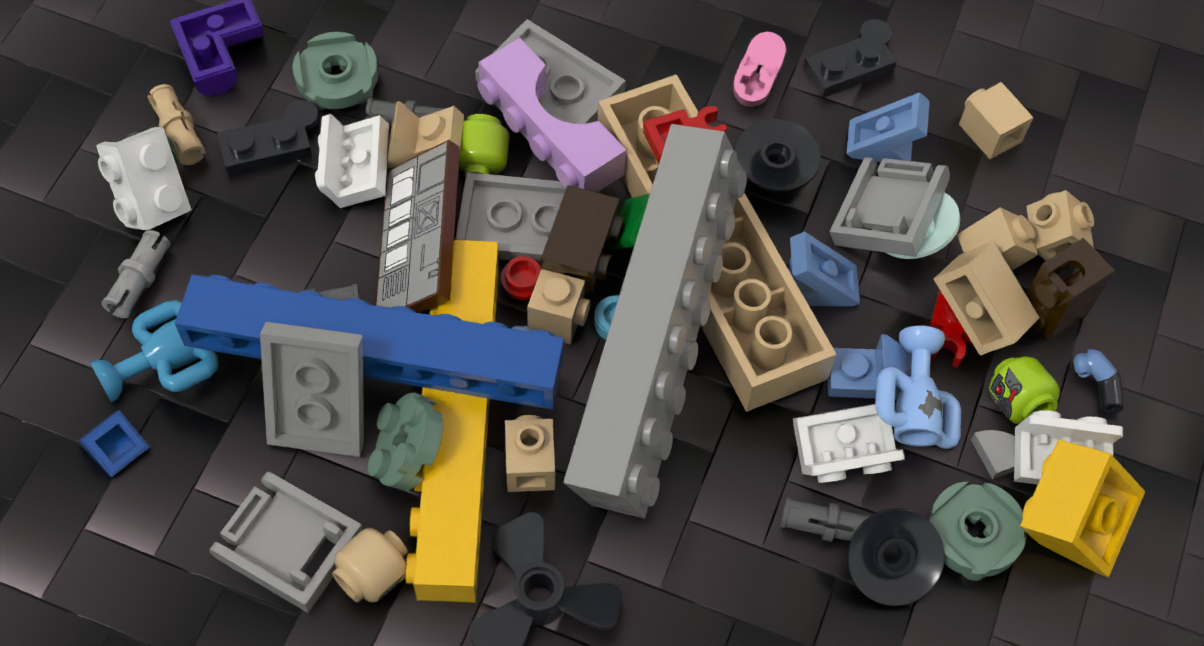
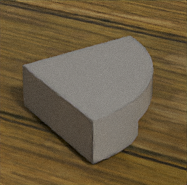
[971,430,1015,479]

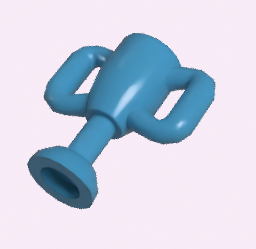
[90,300,218,403]

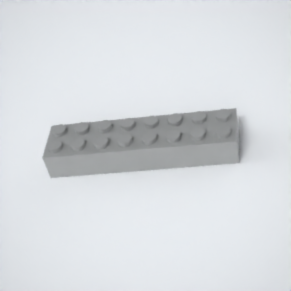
[563,124,747,519]

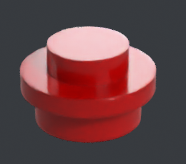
[501,256,541,300]

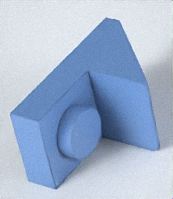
[846,92,930,162]
[789,231,860,306]
[828,334,912,399]

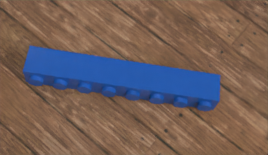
[174,275,564,410]

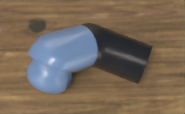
[1073,349,1124,414]

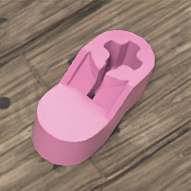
[733,32,786,107]

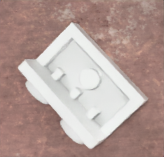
[315,114,389,208]
[96,127,191,230]
[792,404,905,483]
[1014,411,1123,484]

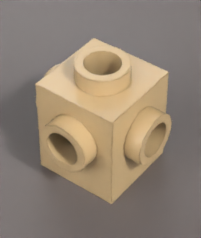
[1027,190,1094,261]

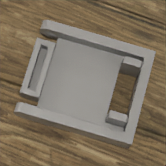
[830,157,950,257]
[209,472,363,613]

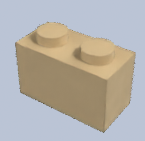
[934,241,1040,355]

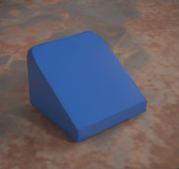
[78,410,150,477]

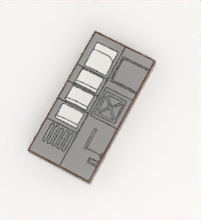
[375,140,460,313]

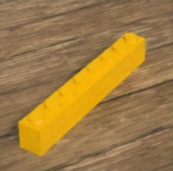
[406,240,499,603]

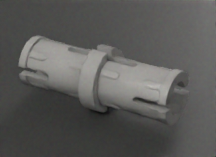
[101,230,171,318]

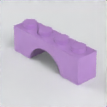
[477,38,626,192]

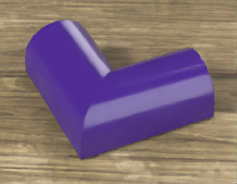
[169,0,264,96]

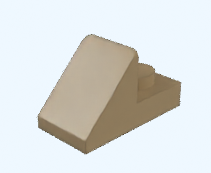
[387,101,464,171]

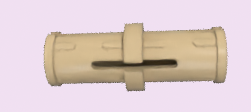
[148,84,206,165]

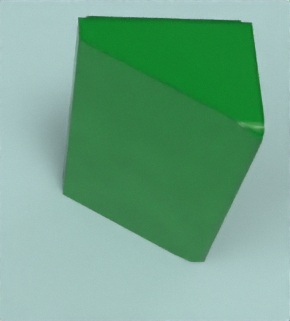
[608,193,650,250]

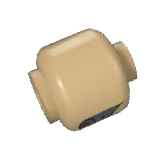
[332,528,408,602]

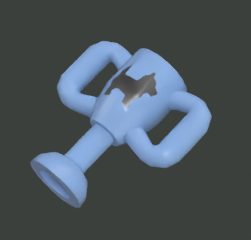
[875,326,962,449]

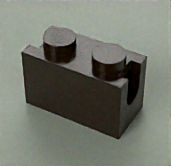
[541,185,625,296]
[1026,237,1115,341]

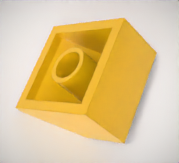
[1020,439,1145,578]

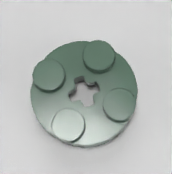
[293,32,378,110]
[368,393,443,491]
[928,481,1026,581]

